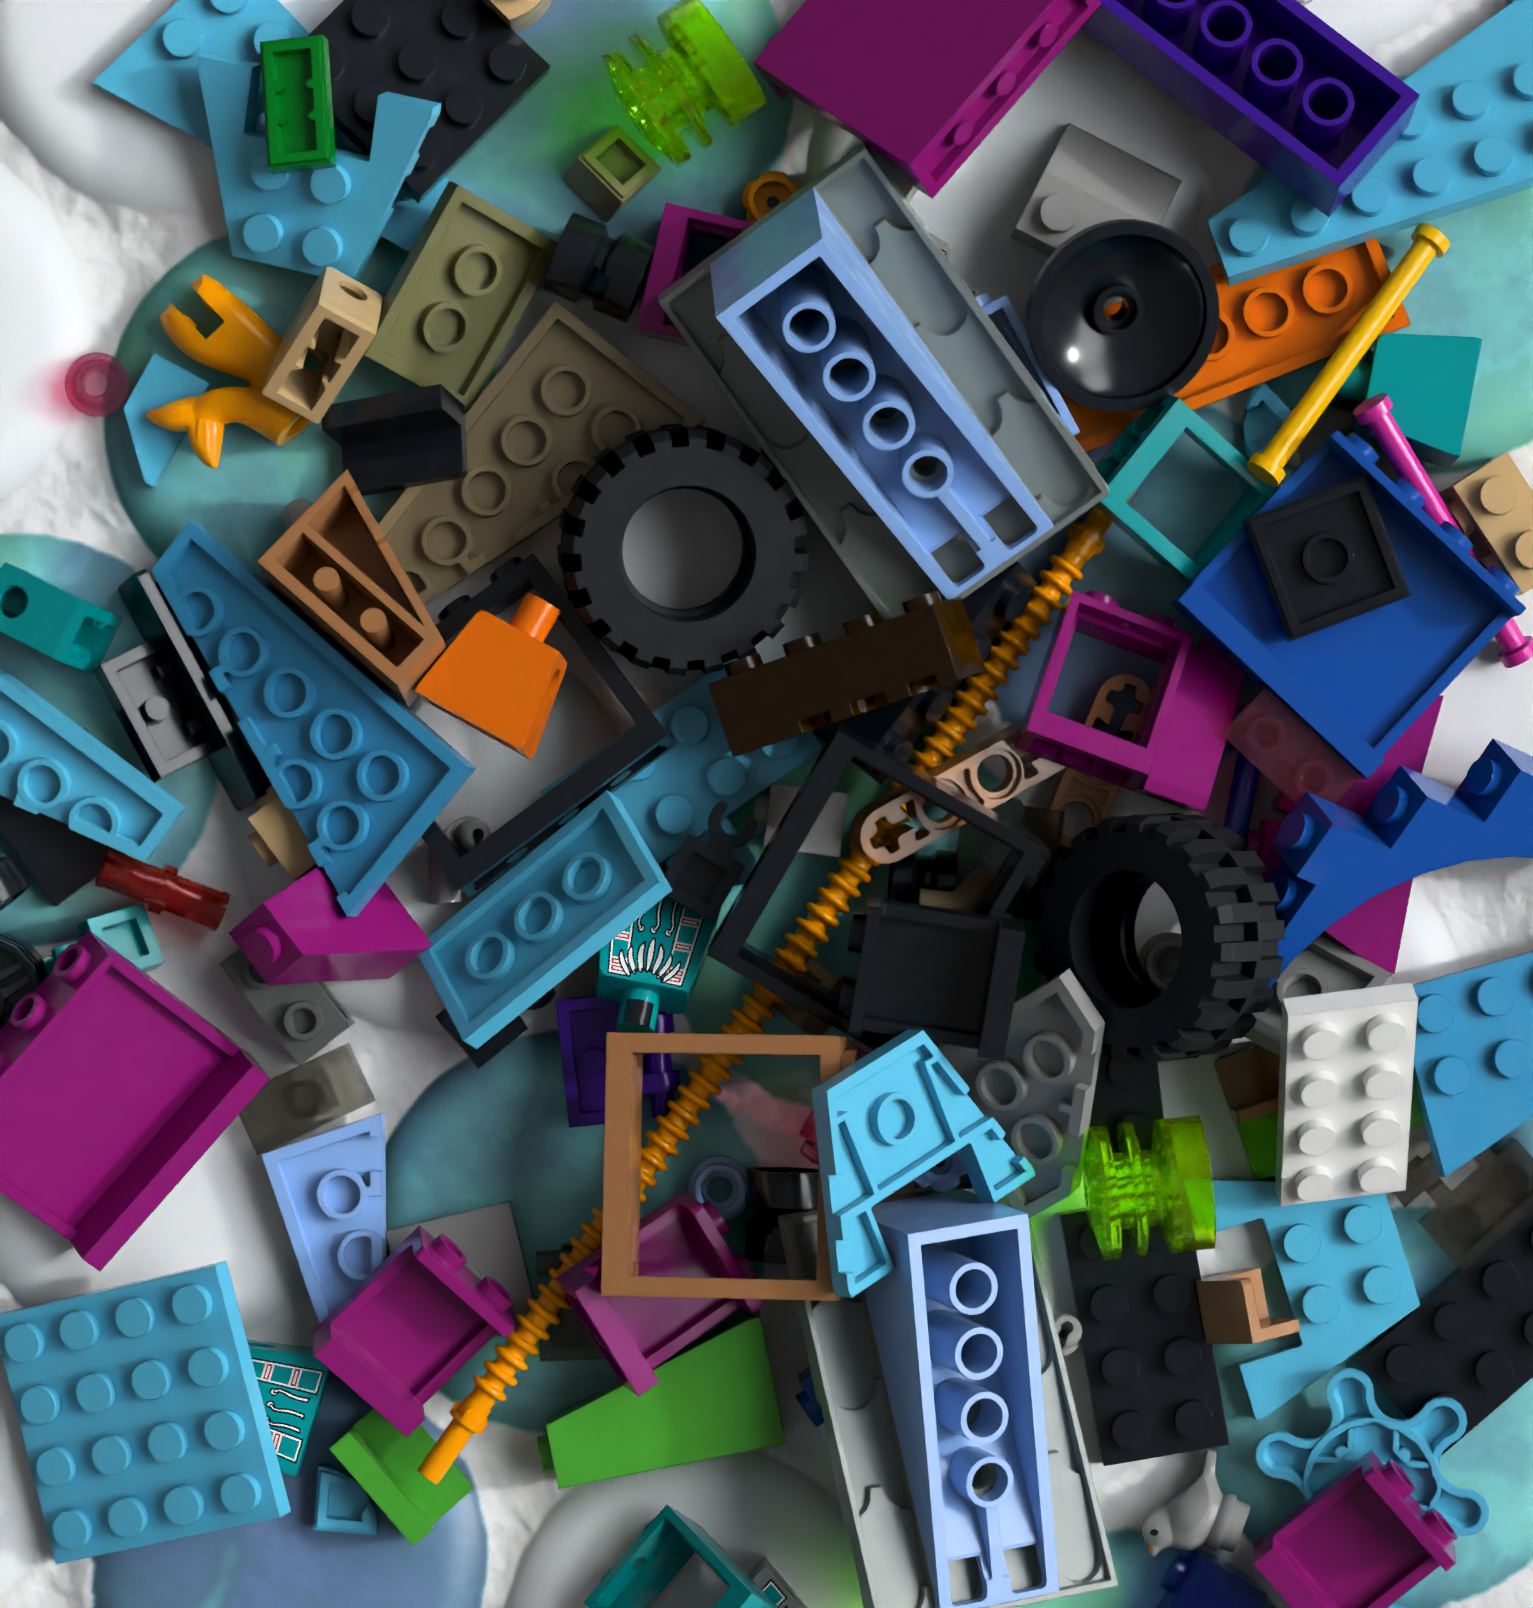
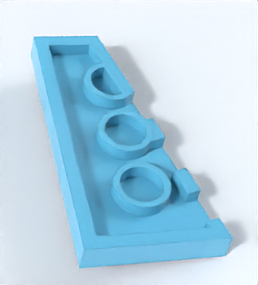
[0,666,187,862]

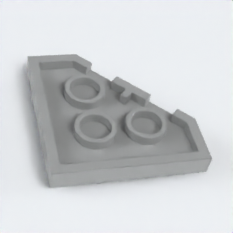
[937,968,1105,1218]

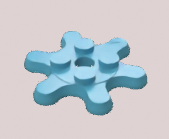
[1256,1368,1489,1598]

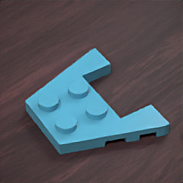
[197,52,442,280]
[811,1029,1036,1298]
[1180,1178,1420,1420]

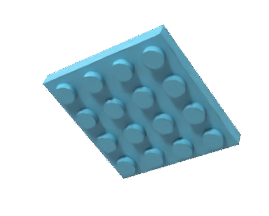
[0,1261,291,1564]

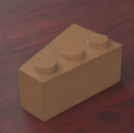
[257,469,447,708]

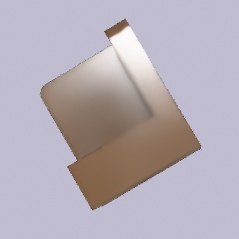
[1214,1045,1280,1124]
[1195,1268,1300,1344]

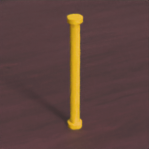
[1246,223,1450,487]

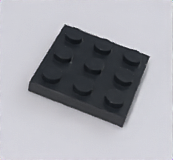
[308,0,551,204]

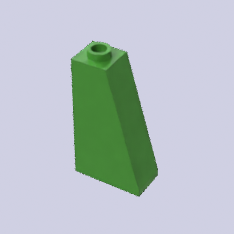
[537,1311,786,1489]

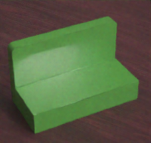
[329,1407,473,1546]

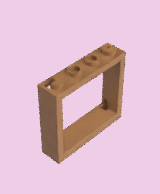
[601,1032,857,1301]

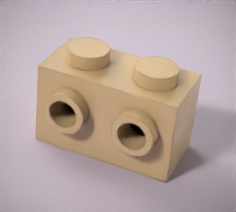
[1441,451,1533,596]

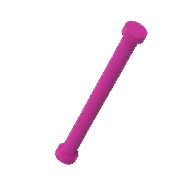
[1353,393,1533,668]

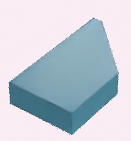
[123,353,212,488]

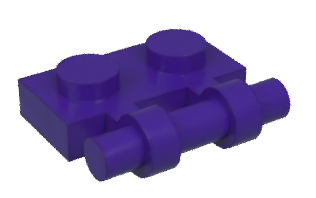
[555,995,681,1128]

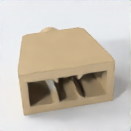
[261,267,383,424]

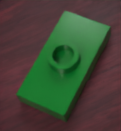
[260,35,337,174]

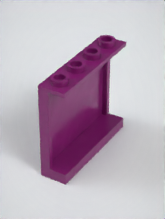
[753,0,1101,199]
[0,930,270,1271]

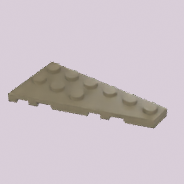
[379,300,706,606]

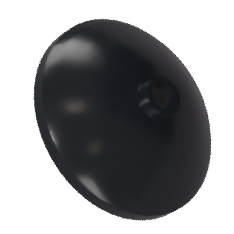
[1027,219,1220,412]

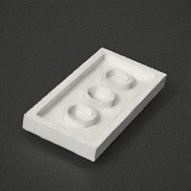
[1275,982,1418,1207]

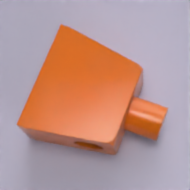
[415,592,567,760]

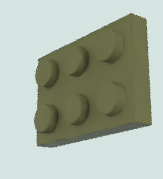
[363,181,558,412]

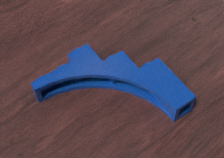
[1266,738,1533,988]

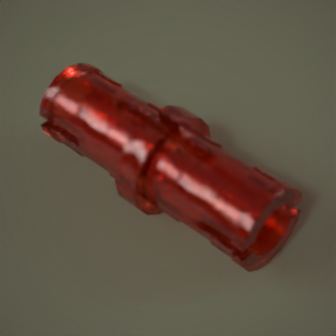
[95,847,230,932]

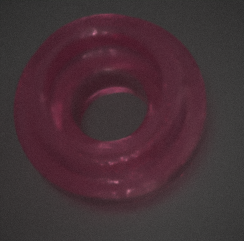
[65,352,130,417]

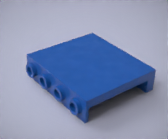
[1170,430,1526,780]

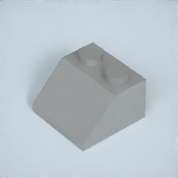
[1011,123,1182,257]

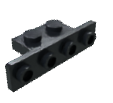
[93,569,266,812]

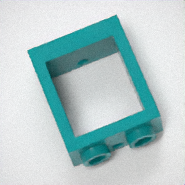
[1095,395,1279,585]
[584,1504,779,1608]

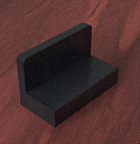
[322,384,468,496]

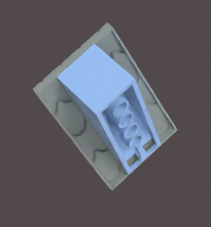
[658,141,1111,621]
[777,1183,1119,1608]

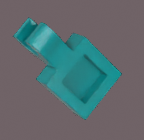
[40,903,165,977]

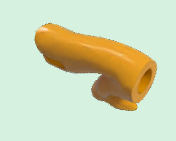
[146,274,313,469]

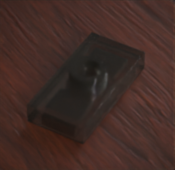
[239,1043,376,1156]

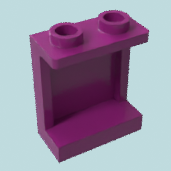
[555,1192,763,1397]
[312,1225,515,1437]
[1253,1450,1457,1608]

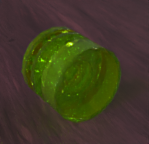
[601,0,767,168]
[1082,1115,1216,1261]

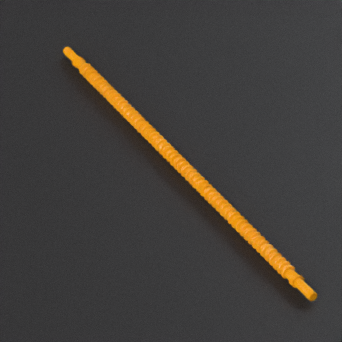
[417,489,1137,1485]

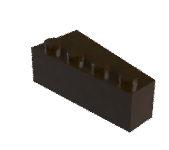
[708,590,986,757]

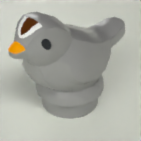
[1141,1449,1251,1557]

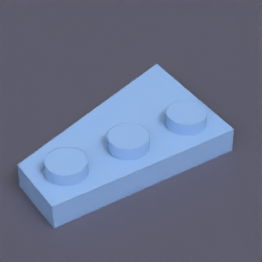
[261,1112,387,1324]

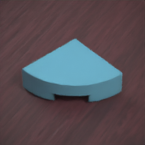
[1243,383,1292,459]
[313,1463,379,1535]

